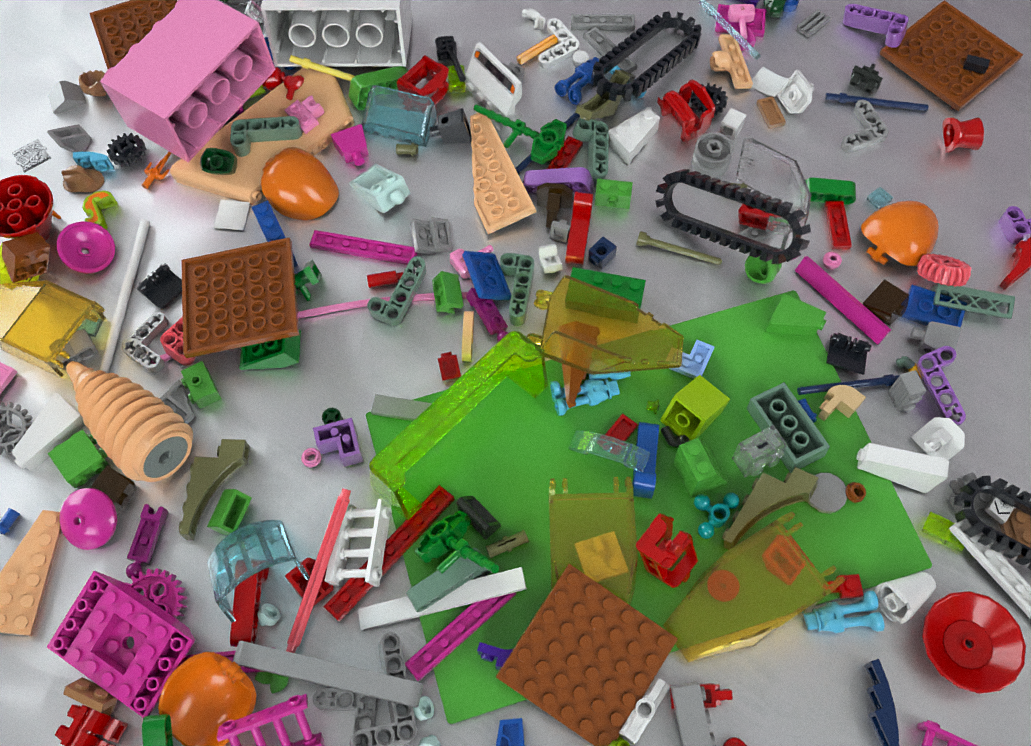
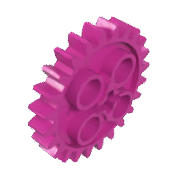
[125,568,187,618]

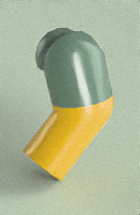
[896,356,922,378]

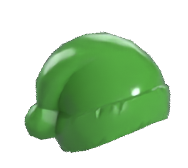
[745,256,782,284]

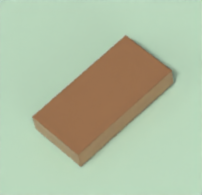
[756,96,786,129]

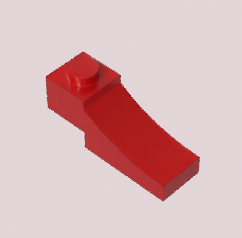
[999,237,1031,290]

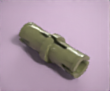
[486,530,529,559]

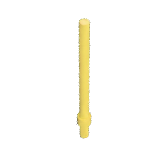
[289,55,355,81]

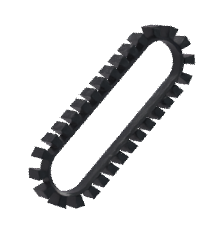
[591,11,702,102]
[655,169,811,264]
[953,476,1031,570]

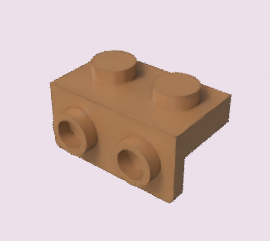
[63,677,118,716]

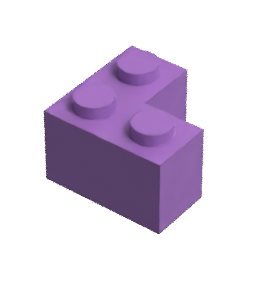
[313,418,364,467]

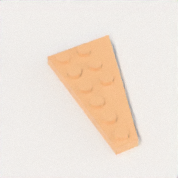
[0,510,61,636]

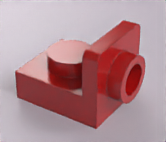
[437,352,461,381]

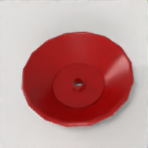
[922,591,1026,694]

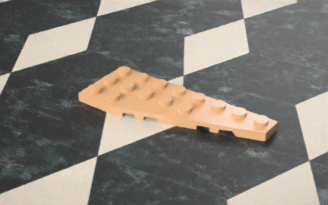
[470,113,536,234]

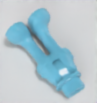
[550,379,620,416]
[804,591,884,633]

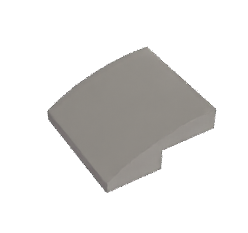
[410,217,453,253]

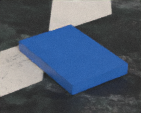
[462,251,511,301]
[902,284,967,327]

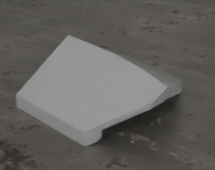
[48,80,87,114]
[47,124,92,152]

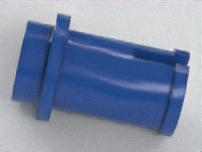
[798,399,817,423]
[0,508,20,535]

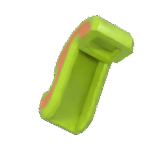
[82,191,118,230]

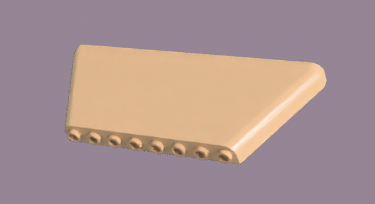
[170,66,355,205]

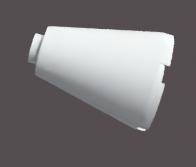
[875,572,936,624]

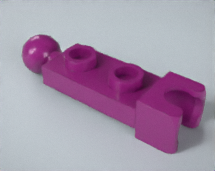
[466,288,511,346]
[125,504,168,579]

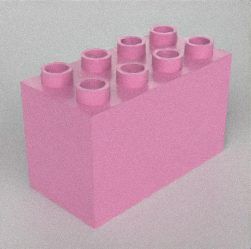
[100,0,276,162]

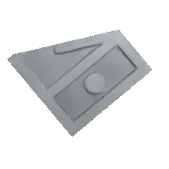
[159,380,195,424]

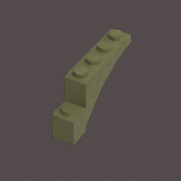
[575,69,636,121]
[179,439,250,540]
[722,467,819,551]

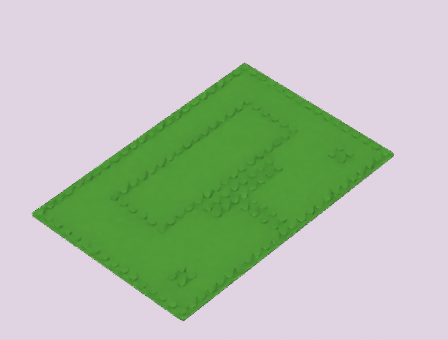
[366,290,932,724]

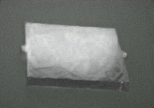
[12,138,51,173]

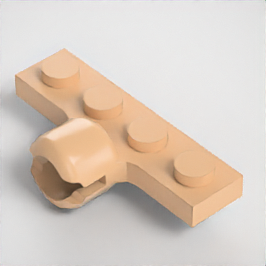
[710,34,753,89]

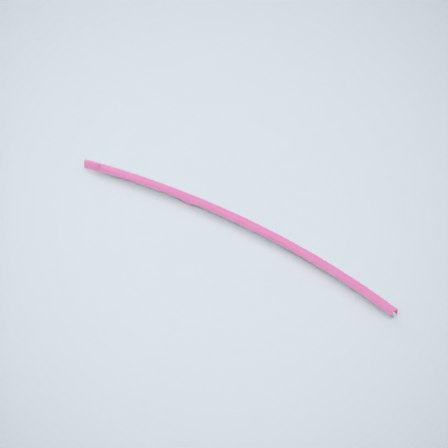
[150,292,468,364]

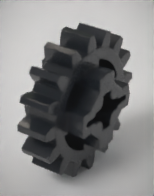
[690,83,728,116]
[107,133,147,167]

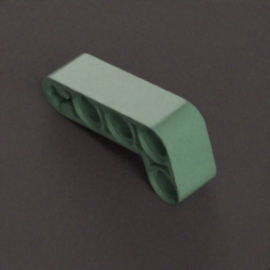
[230,116,302,157]
[572,118,609,186]
[500,253,534,326]
[367,256,427,326]
[406,548,490,612]

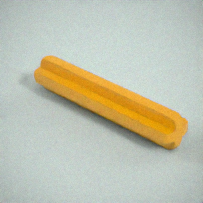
[516,34,558,65]

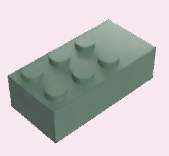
[747,382,830,473]

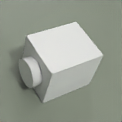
[719,108,746,140]

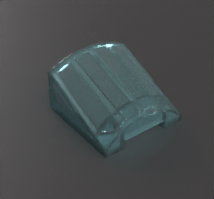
[207,520,310,623]

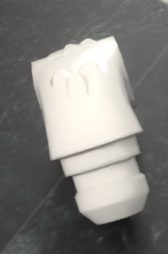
[522,8,545,29]

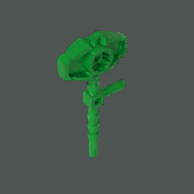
[473,104,567,165]
[414,511,499,574]

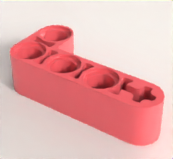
[160,317,196,366]

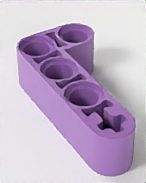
[843,4,909,48]
[523,167,594,194]
[999,206,1031,244]
[917,346,966,426]

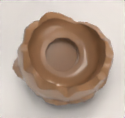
[79,70,107,97]

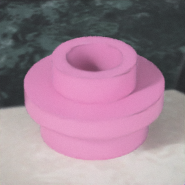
[823,252,842,270]
[301,448,322,468]

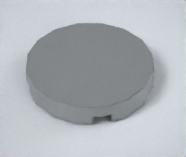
[808,473,847,514]

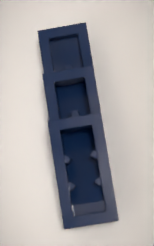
[865,659,899,746]

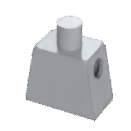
[910,321,961,361]

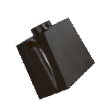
[863,279,909,326]
[90,465,137,515]

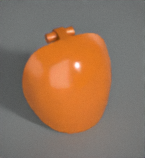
[261,147,339,220]
[861,201,939,266]
[158,652,256,746]

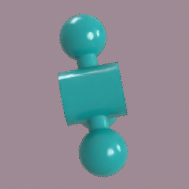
[694,493,740,539]

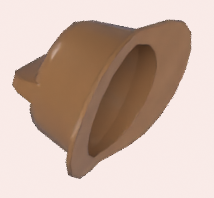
[61,165,104,193]

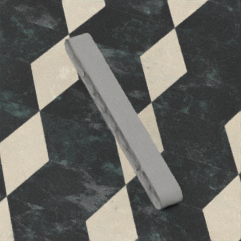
[232,641,424,708]

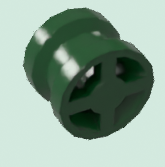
[322,407,343,425]

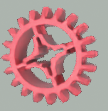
[917,253,972,287]

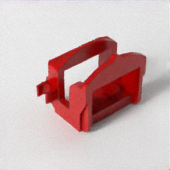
[397,55,449,114]
[657,79,715,141]
[636,514,698,588]

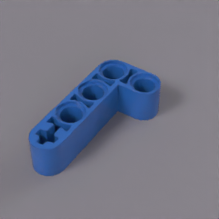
[631,422,659,499]

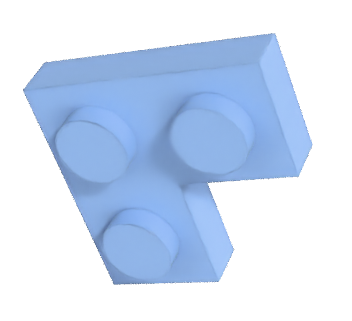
[664,340,714,379]

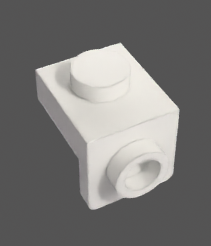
[538,244,562,274]

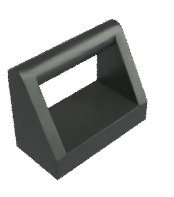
[456,496,501,540]

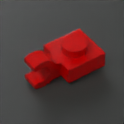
[822,574,864,599]

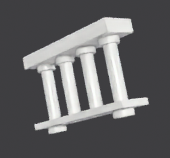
[325,499,392,587]

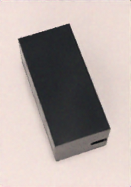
[963,54,990,74]

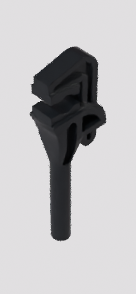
[435,36,466,82]

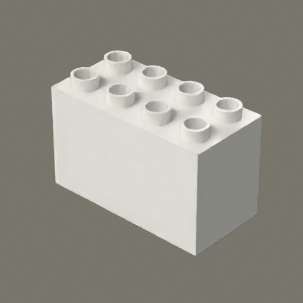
[261,0,412,67]

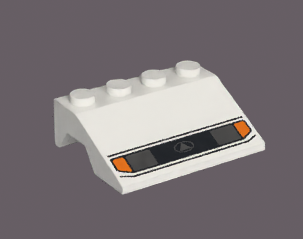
[465,42,522,127]

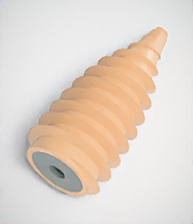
[66,361,193,482]

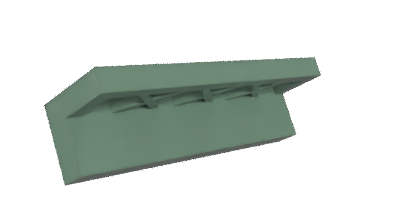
[932,283,1015,320]

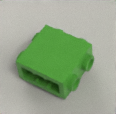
[48,429,110,489]

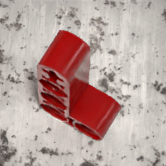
[565,192,593,265]
[230,561,269,647]

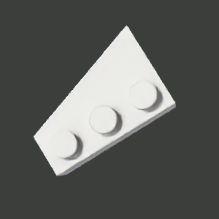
[608,107,660,166]

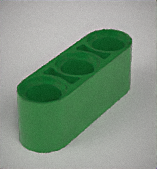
[804,178,856,205]
[142,714,173,746]

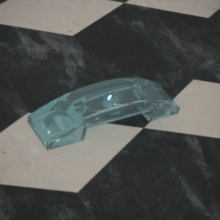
[569,430,650,472]

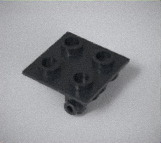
[136,263,182,310]
[826,332,872,375]

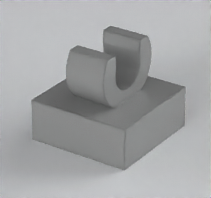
[550,219,571,243]

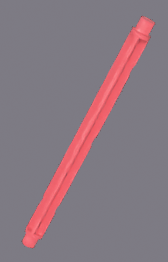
[286,489,351,653]

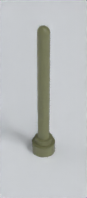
[636,231,722,265]

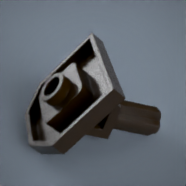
[537,183,573,229]

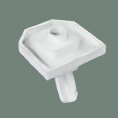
[777,70,814,113]
[911,417,965,460]

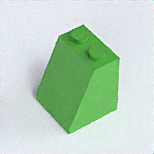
[673,438,728,498]

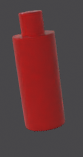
[367,270,403,288]

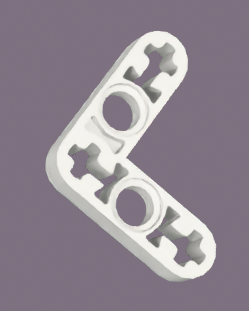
[538,18,579,69]

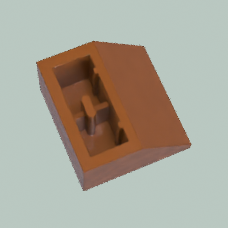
[2,232,50,283]

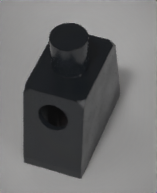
[430,108,471,144]

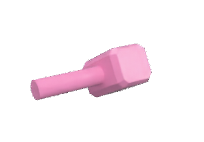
[728,4,755,39]
[450,245,494,279]

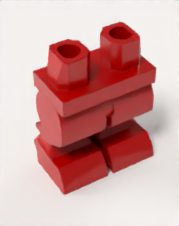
[55,705,128,746]

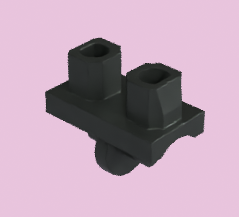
[849,64,883,94]

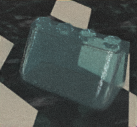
[362,85,437,147]

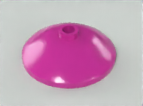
[57,221,115,274]
[59,488,117,550]

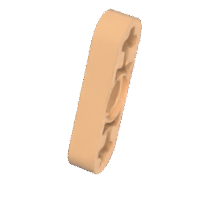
[462,311,474,362]

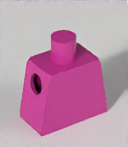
[331,124,369,166]

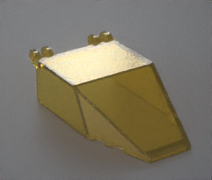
[525,275,684,375]
[0,280,106,378]
[548,477,638,605]
[663,512,845,663]

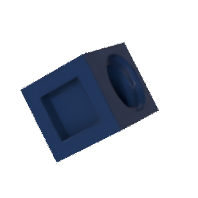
[588,236,617,270]

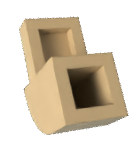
[818,385,866,421]

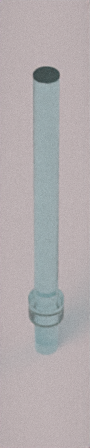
[699,0,761,60]

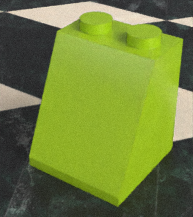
[660,375,730,441]

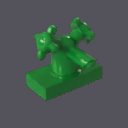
[294,260,322,301]

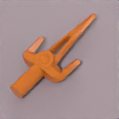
[142,151,172,189]

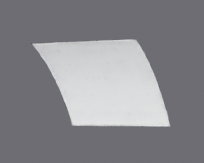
[751,67,789,97]
[213,199,250,230]

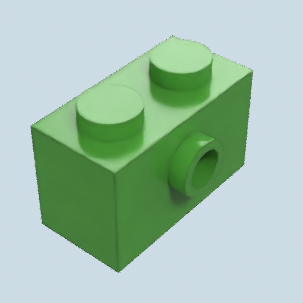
[595,179,633,209]
[181,361,222,409]
[207,489,252,535]

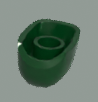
[763,0,786,18]
[200,148,237,175]

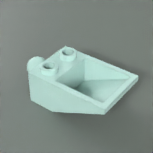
[349,163,411,213]

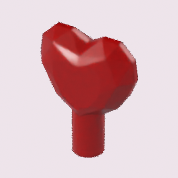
[283,75,304,100]

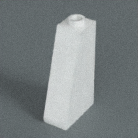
[11,392,85,471]
[856,443,949,494]

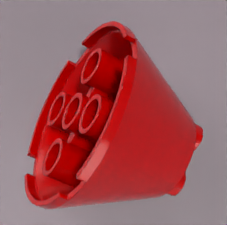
[0,175,53,241]

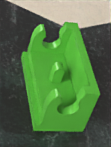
[432,271,464,313]

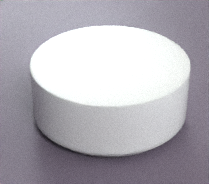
[573,50,589,66]

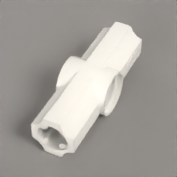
[619,676,670,745]

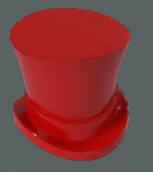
[942,117,984,153]

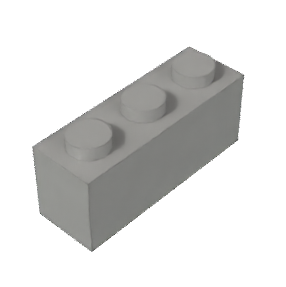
[670,681,716,746]

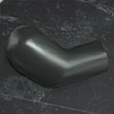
[660,426,689,448]

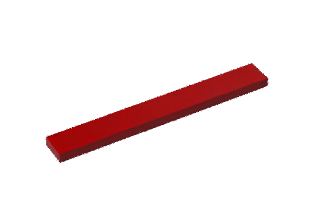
[323,485,455,622]

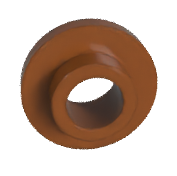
[845,482,866,503]

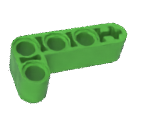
[348,66,409,111]

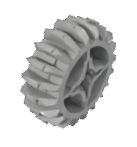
[0,402,33,455]

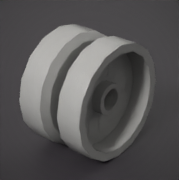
[692,132,734,178]

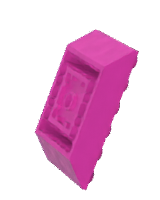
[47,571,195,718]

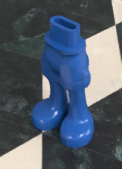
[554,57,599,105]

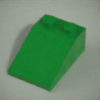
[239,329,301,370]

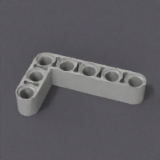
[349,632,417,746]

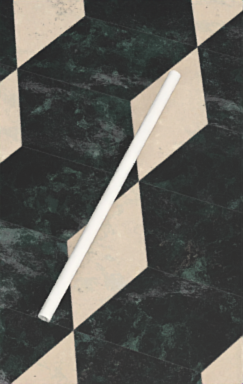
[99,219,150,373]

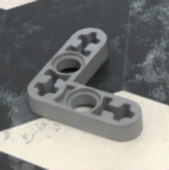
[841,100,889,153]
[121,312,168,373]
[313,688,378,746]

